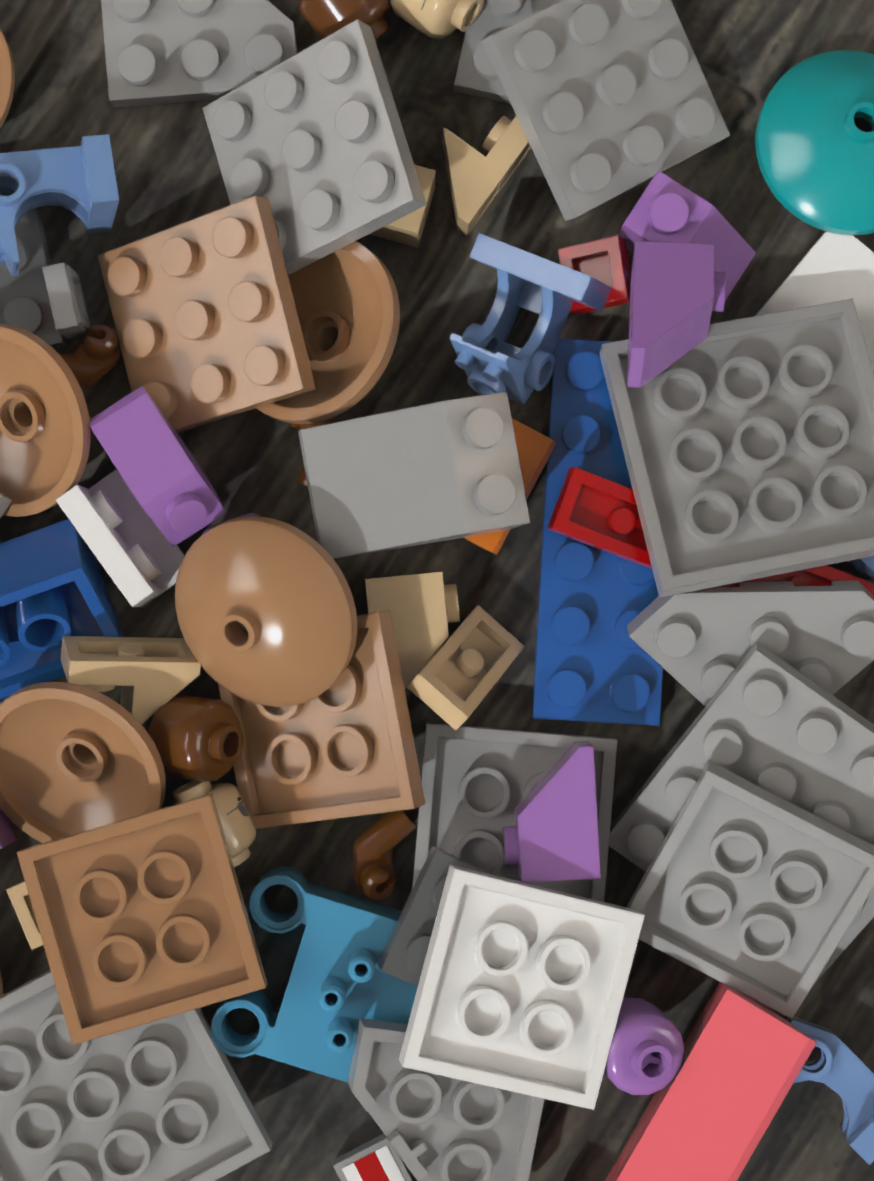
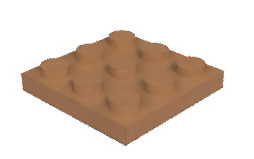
[98,196,316,433]
[218,610,426,829]
[17,793,267,1046]

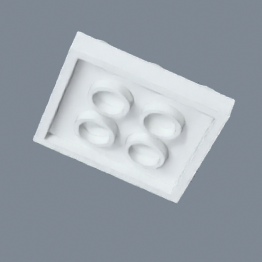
[399,865,645,1110]

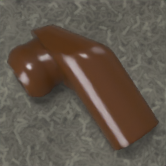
[57,324,122,388]
[353,810,417,901]

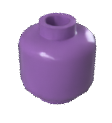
[604,997,685,1095]

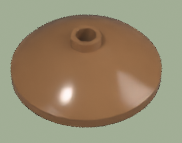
[256,241,400,424]
[0,324,91,517]
[175,516,357,707]
[0,682,166,843]

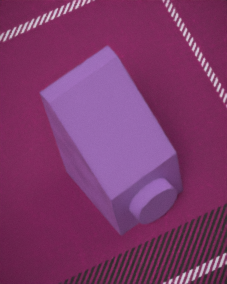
[618,170,756,300]
[627,241,726,388]
[89,385,227,547]
[503,741,601,883]

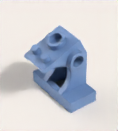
[0,134,119,276]
[450,233,612,405]
[787,1017,874,1165]

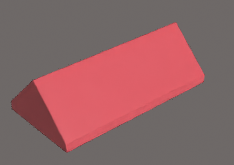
[605,982,817,1181]

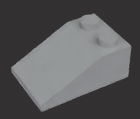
[298,392,530,559]

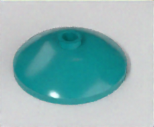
[755,50,874,235]

